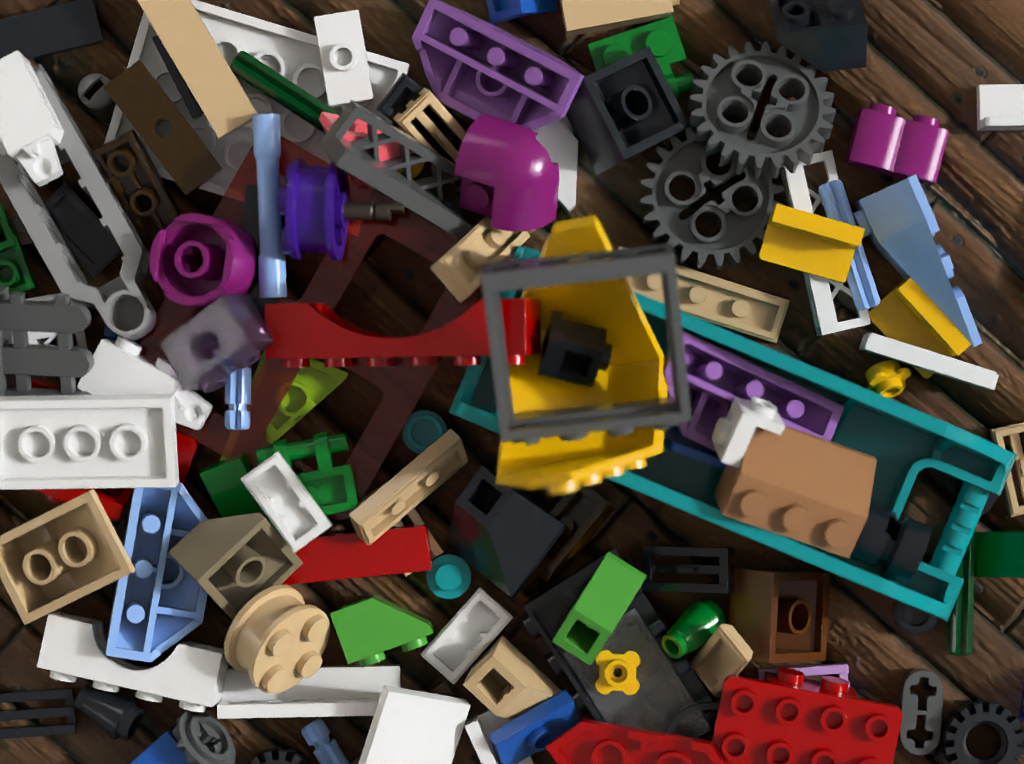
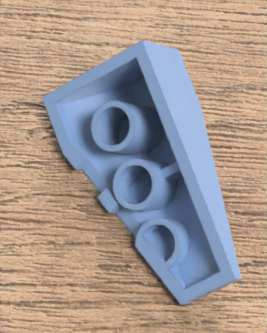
[852,175,982,347]

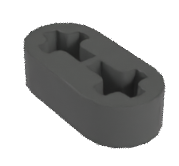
[898,668,944,755]

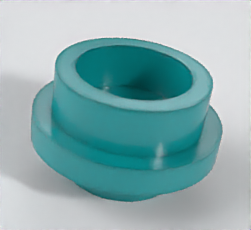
[402,410,447,454]
[426,554,471,599]

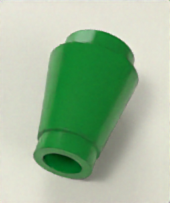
[661,599,726,659]

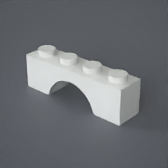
[37,612,228,712]

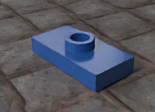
[488,690,580,764]

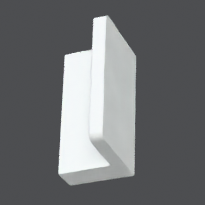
[976,84,1024,131]

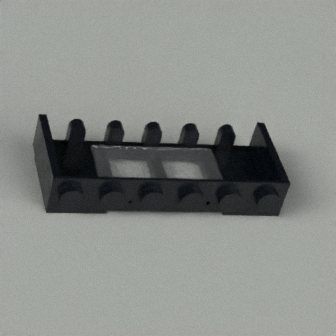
[521,546,717,741]

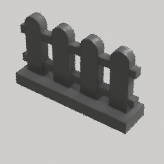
[0,286,94,396]

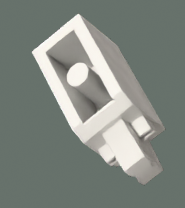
[0,50,64,187]
[76,335,213,430]

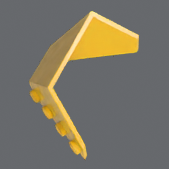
[496,215,668,495]

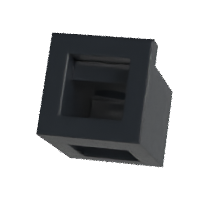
[538,311,613,388]

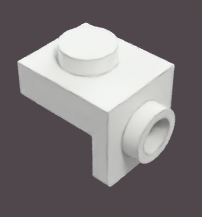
[712,396,785,468]

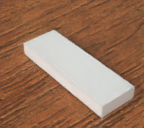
[859,332,999,390]

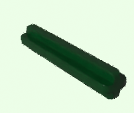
[230,51,340,134]
[946,528,976,656]

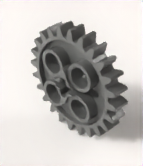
[688,41,836,178]
[639,127,785,269]

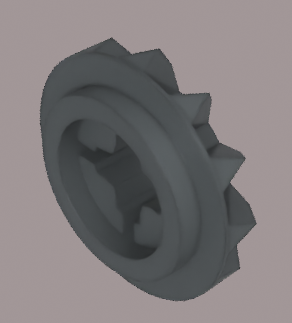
[172,710,236,764]

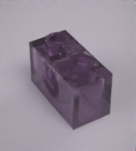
[160,294,274,393]

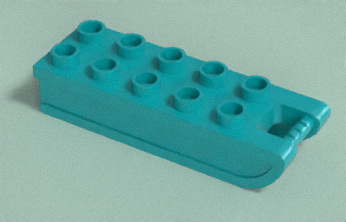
[449,246,1017,622]

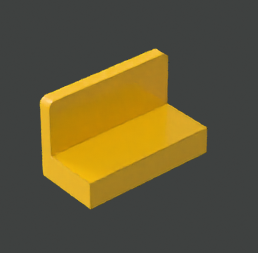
[759,204,865,283]
[868,277,971,379]

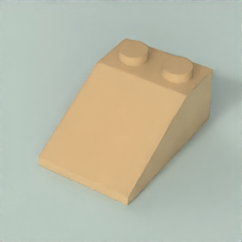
[0,489,136,625]

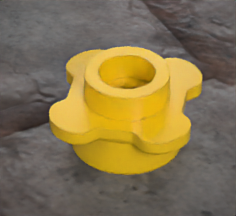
[865,360,911,399]
[595,650,640,695]

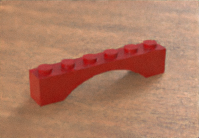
[264,298,541,368]

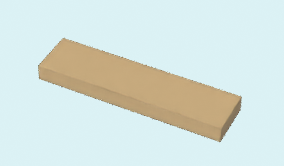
[137,0,257,139]
[618,246,790,343]

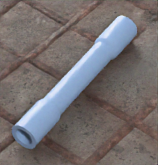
[252,114,287,298]

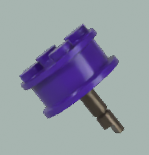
[277,158,404,261]

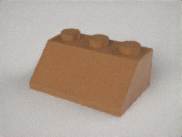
[713,425,877,558]

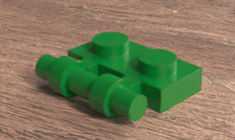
[587,16,694,100]
[256,431,359,525]

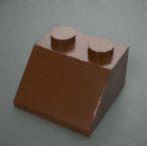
[729,567,830,664]

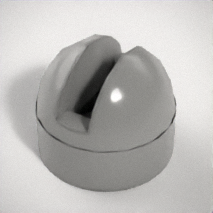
[78,73,113,110]

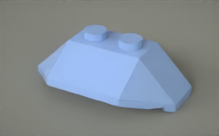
[105,482,208,662]

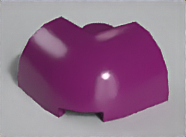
[454,114,560,231]

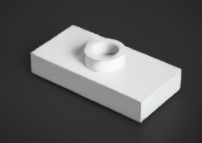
[314,9,374,108]
[240,451,332,553]
[420,587,513,684]

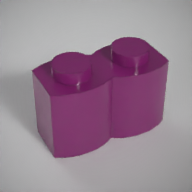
[844,103,949,186]

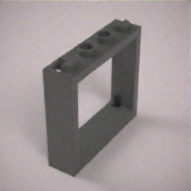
[481,243,692,446]

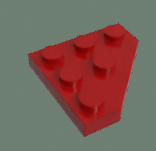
[546,718,727,764]

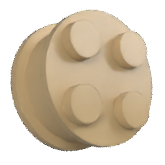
[224,585,330,694]

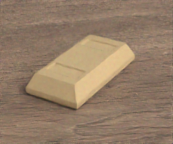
[689,624,753,699]

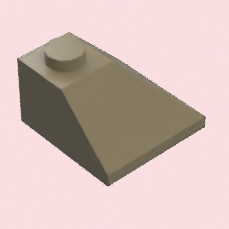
[169,512,303,620]

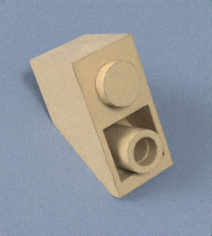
[463,635,561,720]

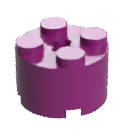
[150,213,257,309]

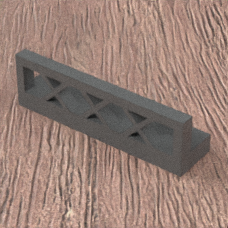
[318,100,474,239]

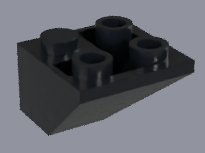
[767,0,867,72]
[447,466,567,598]

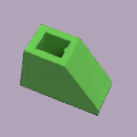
[552,551,647,666]
[329,595,434,668]

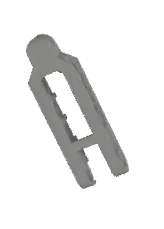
[0,64,157,340]

